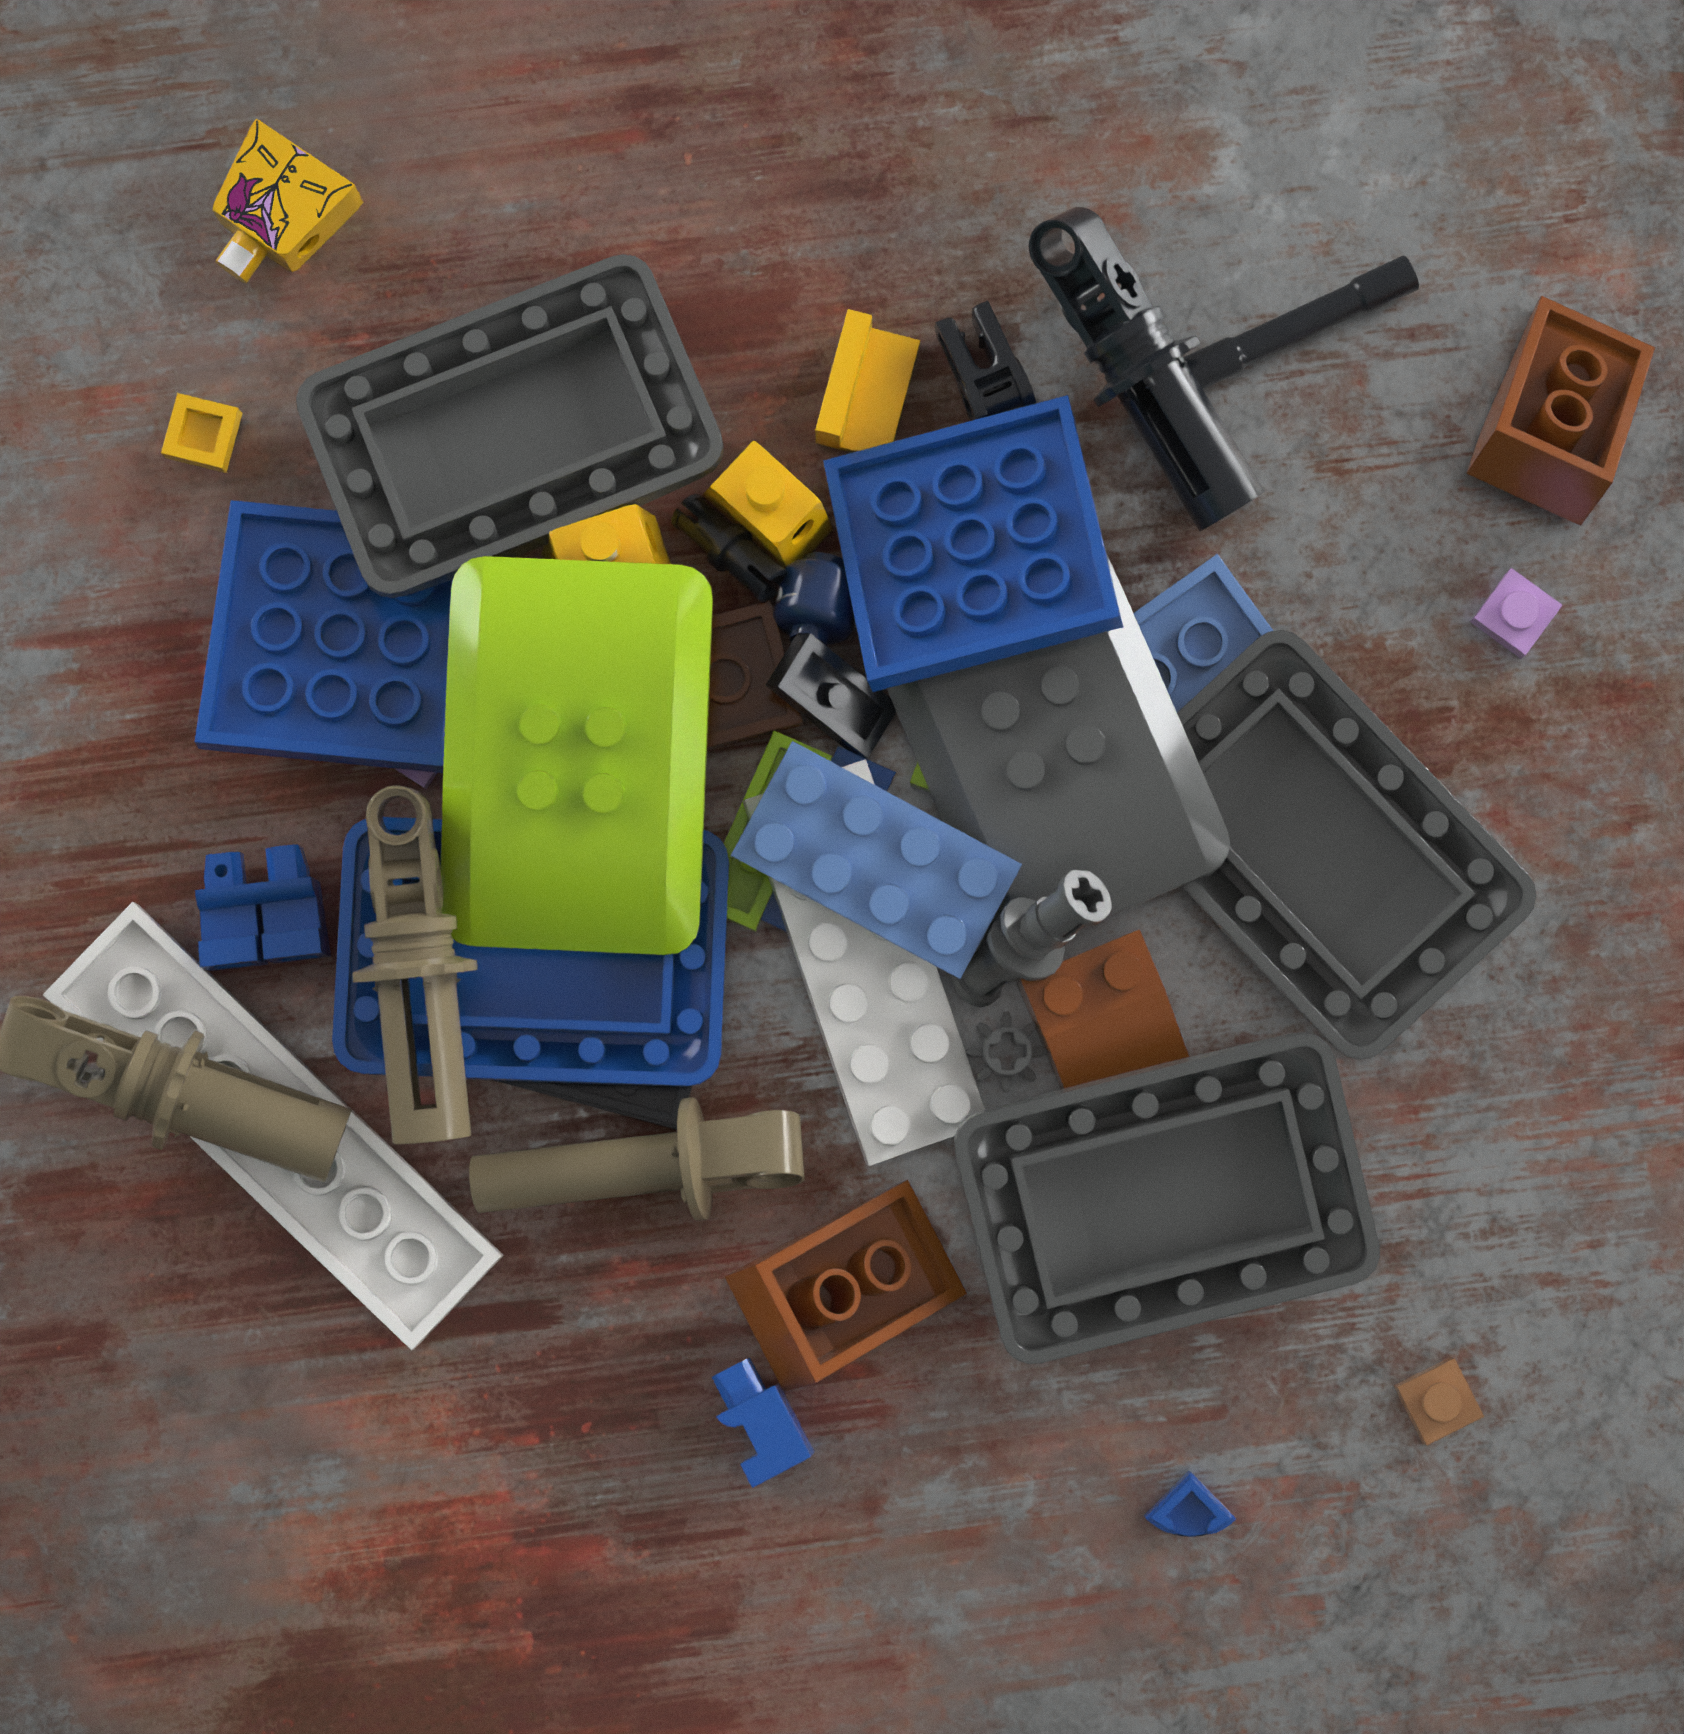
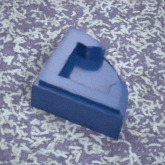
[1143,1471,1236,1537]

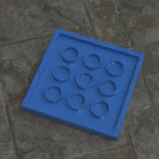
[823,395,1124,692]
[194,500,453,773]

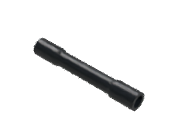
[1184,255,1419,389]

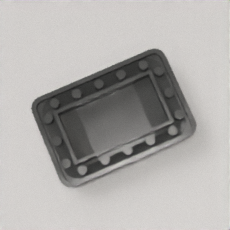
[296,254,724,598]
[887,553,1230,929]
[1177,630,1536,1060]
[954,1032,1380,1364]

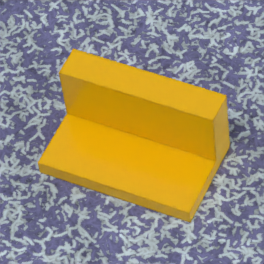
[815,309,920,453]

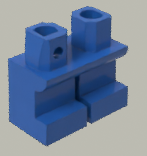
[195,844,331,971]
[712,1358,815,1488]

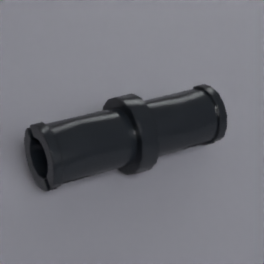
[671,494,788,602]

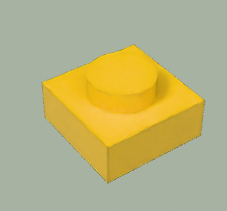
[161,393,243,473]

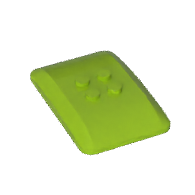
[441,556,713,955]

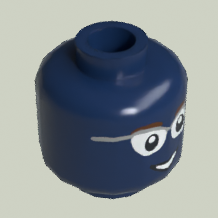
[773,552,855,646]

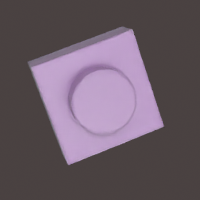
[1470,568,1562,659]

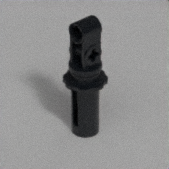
[1029,207,1265,531]

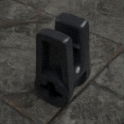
[935,300,1037,421]

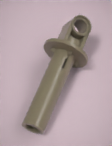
[469,1097,805,1221]

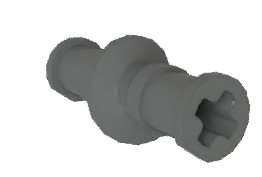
[950,870,1112,1007]

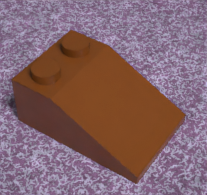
[1466,296,1655,526]
[1016,929,1189,1089]
[725,1180,967,1392]

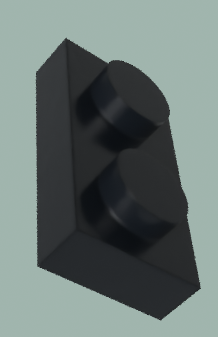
[765,633,896,758]

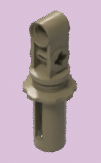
[352,786,478,1144]
[0,996,352,1183]

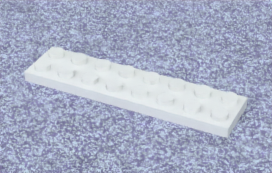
[43,902,504,1350]

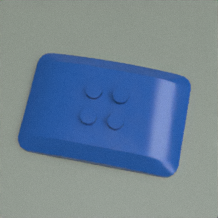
[332,817,729,1087]

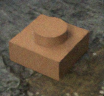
[1394,1357,1484,1446]

